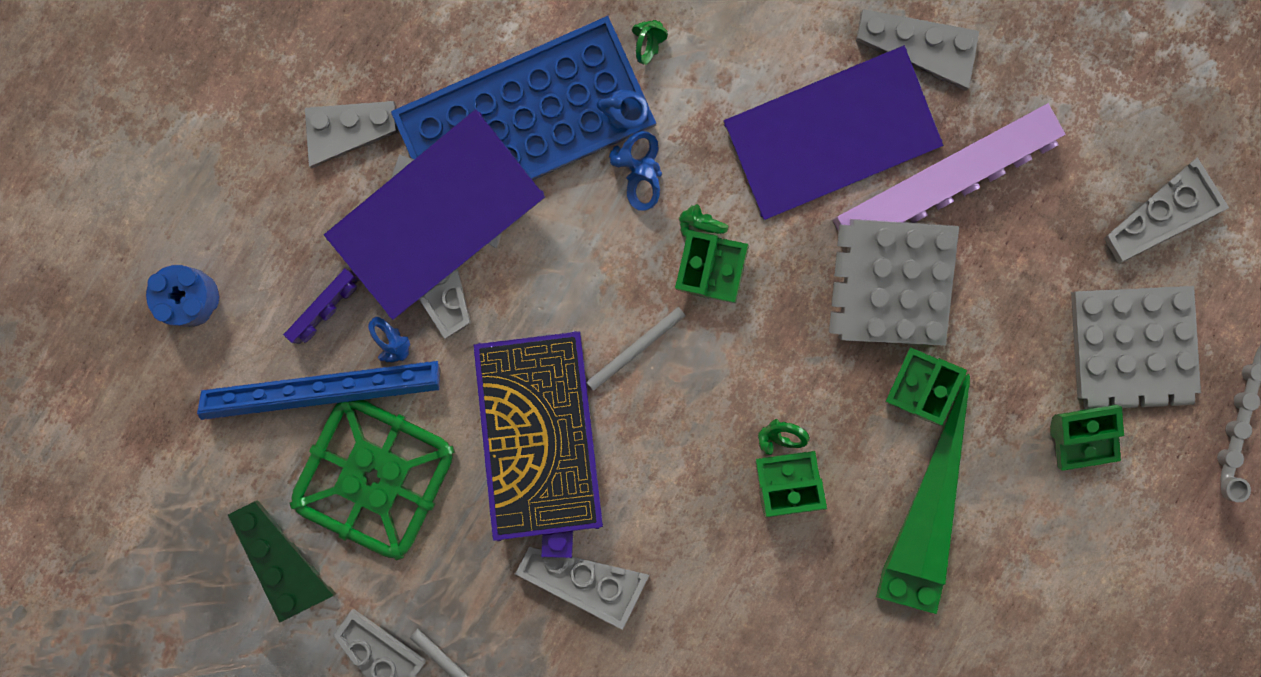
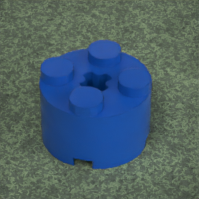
[146,265,219,327]

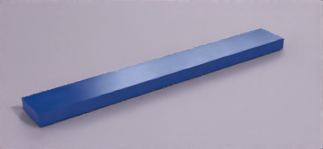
[197,361,440,420]

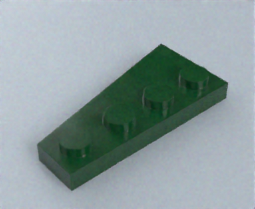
[228,500,336,623]

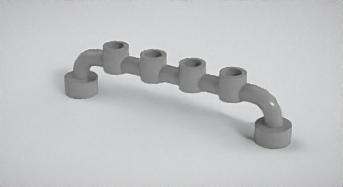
[1217,345,1261,502]

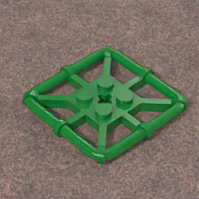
[289,400,455,561]

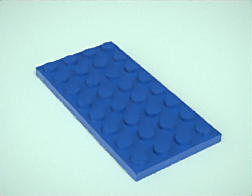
[391,16,657,180]

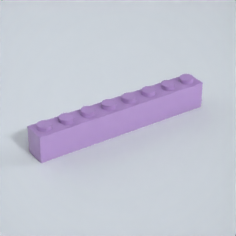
[832,103,1066,232]

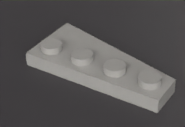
[856,9,979,91]
[1104,157,1229,264]
[515,547,649,630]

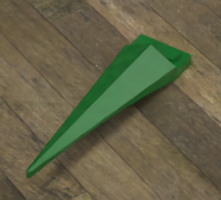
[876,374,970,614]

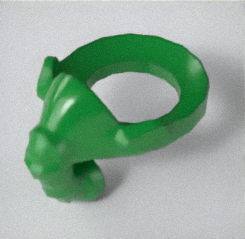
[632,20,668,65]
[679,204,729,239]
[758,419,810,455]

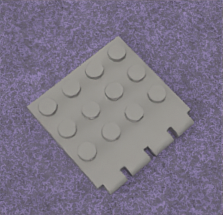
[829,219,959,346]
[1071,286,1201,409]

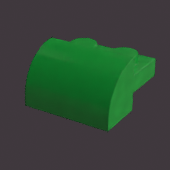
[675,230,749,304]
[885,347,967,426]
[1050,405,1124,471]
[755,451,827,518]

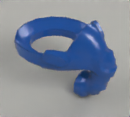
[597,90,648,129]
[609,131,659,171]
[626,158,662,211]
[368,317,410,363]

